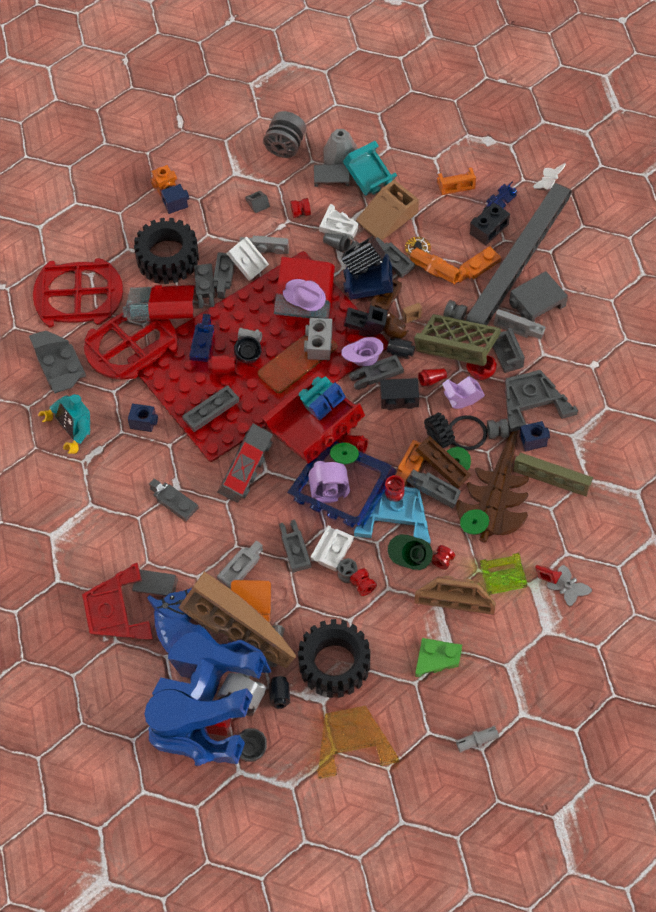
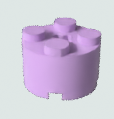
[308,461,350,503]

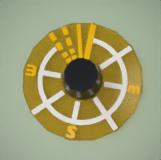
[405,237,431,256]

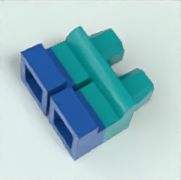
[299,376,346,421]

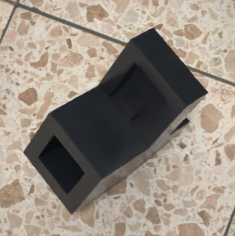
[343,305,388,336]

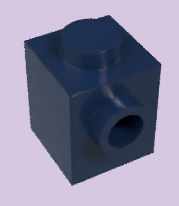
[161,184,190,214]

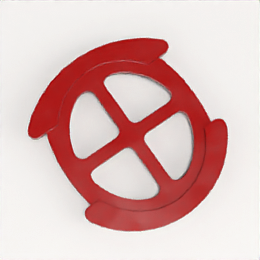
[33,258,123,328]
[84,303,178,380]

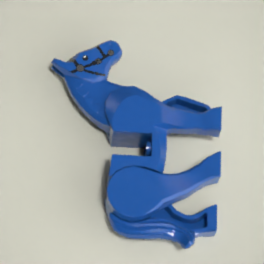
[144,588,271,767]

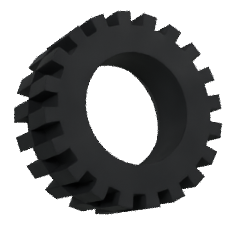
[134,218,199,284]
[298,619,370,698]

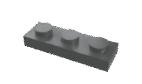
[182,385,239,432]

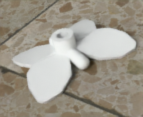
[533,163,566,190]

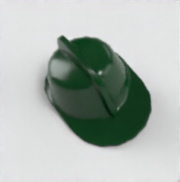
[387,534,433,570]

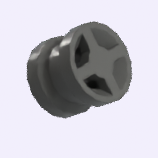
[338,558,357,583]

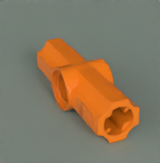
[410,247,462,285]

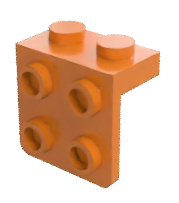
[231,580,271,622]

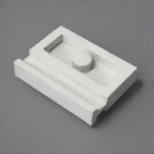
[226,236,269,281]
[310,525,354,571]

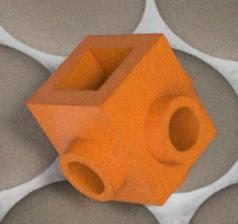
[150,165,177,196]

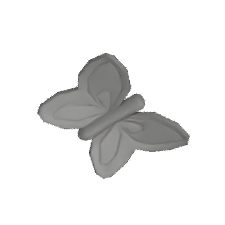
[547,565,592,606]

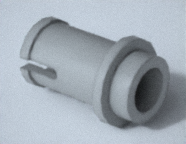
[238,328,262,343]

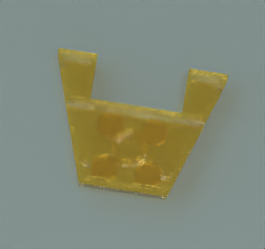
[318,705,399,779]

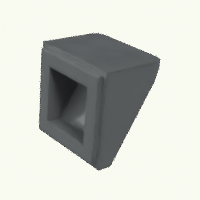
[245,191,270,213]

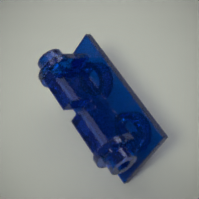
[483,181,517,209]

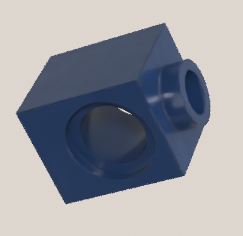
[128,403,158,432]
[519,421,550,451]

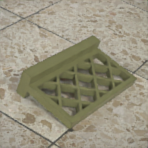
[414,314,501,366]

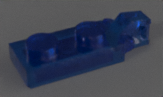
[189,314,214,362]

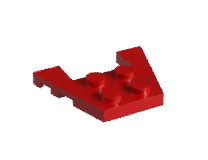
[82,563,154,640]

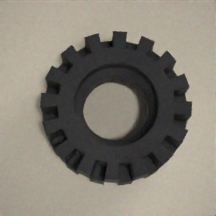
[424,412,455,448]

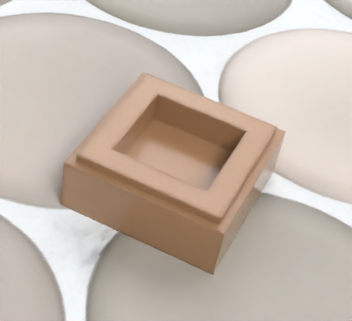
[402,303,422,323]

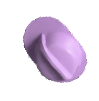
[283,279,326,311]
[341,337,383,366]

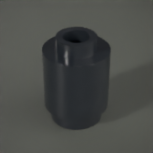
[387,338,415,359]
[269,676,290,709]

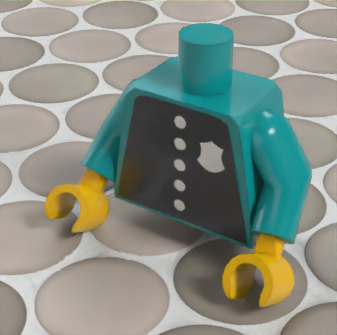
[38,394,91,454]

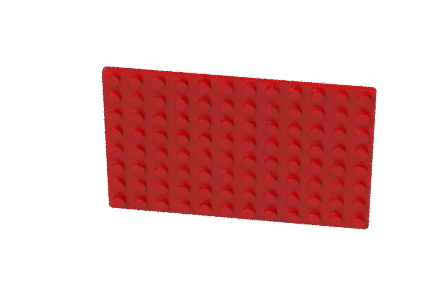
[127,251,389,462]

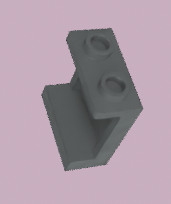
[509,271,568,322]

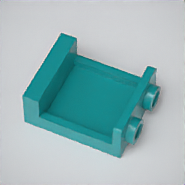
[343,141,398,196]

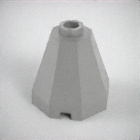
[323,129,358,165]

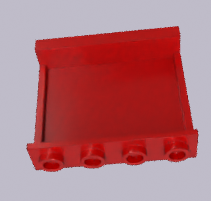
[262,371,365,464]

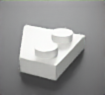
[319,204,358,240]

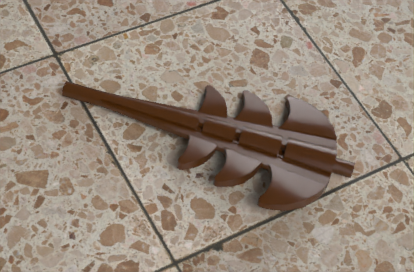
[456,430,529,543]

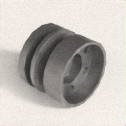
[263,111,307,158]

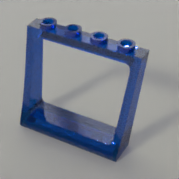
[287,441,397,528]

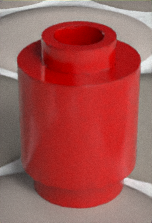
[208,355,235,375]

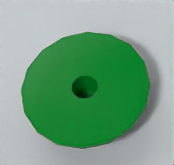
[330,443,359,464]
[446,447,471,471]
[460,509,489,535]

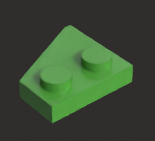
[415,638,462,677]

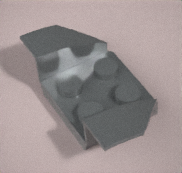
[29,331,86,393]

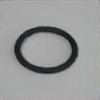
[449,415,487,450]

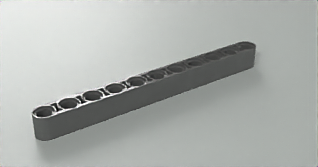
[466,183,572,325]

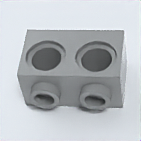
[304,318,332,360]

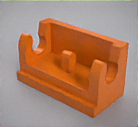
[437,167,476,195]

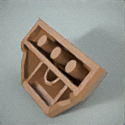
[414,576,496,615]

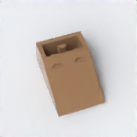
[356,180,419,241]

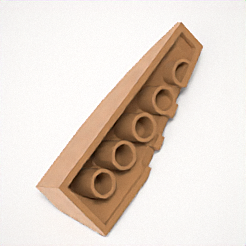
[178,571,296,668]

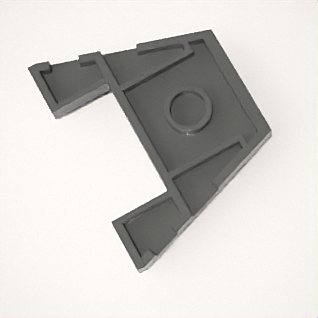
[505,370,578,432]

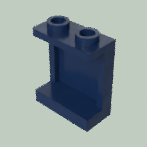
[343,254,393,300]

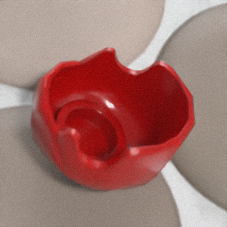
[466,355,497,380]

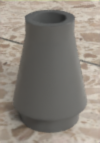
[323,233,351,252]

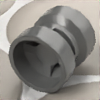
[443,300,467,320]
[487,419,509,439]

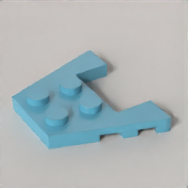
[354,484,431,544]

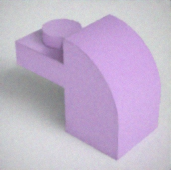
[442,376,485,409]

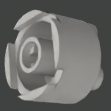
[217,673,266,716]

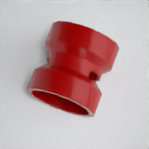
[290,198,311,218]
[385,475,405,502]
[350,568,377,596]

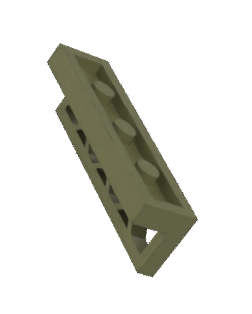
[513,452,593,496]

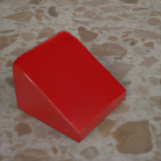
[535,565,562,584]

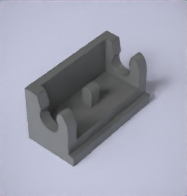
[314,164,349,187]
[492,328,525,373]
[132,570,178,596]

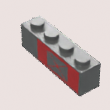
[217,424,273,503]

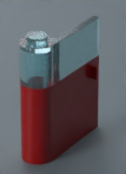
[274,257,335,319]
[123,285,195,321]

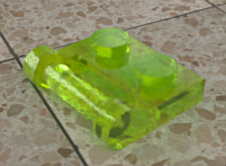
[480,553,527,595]

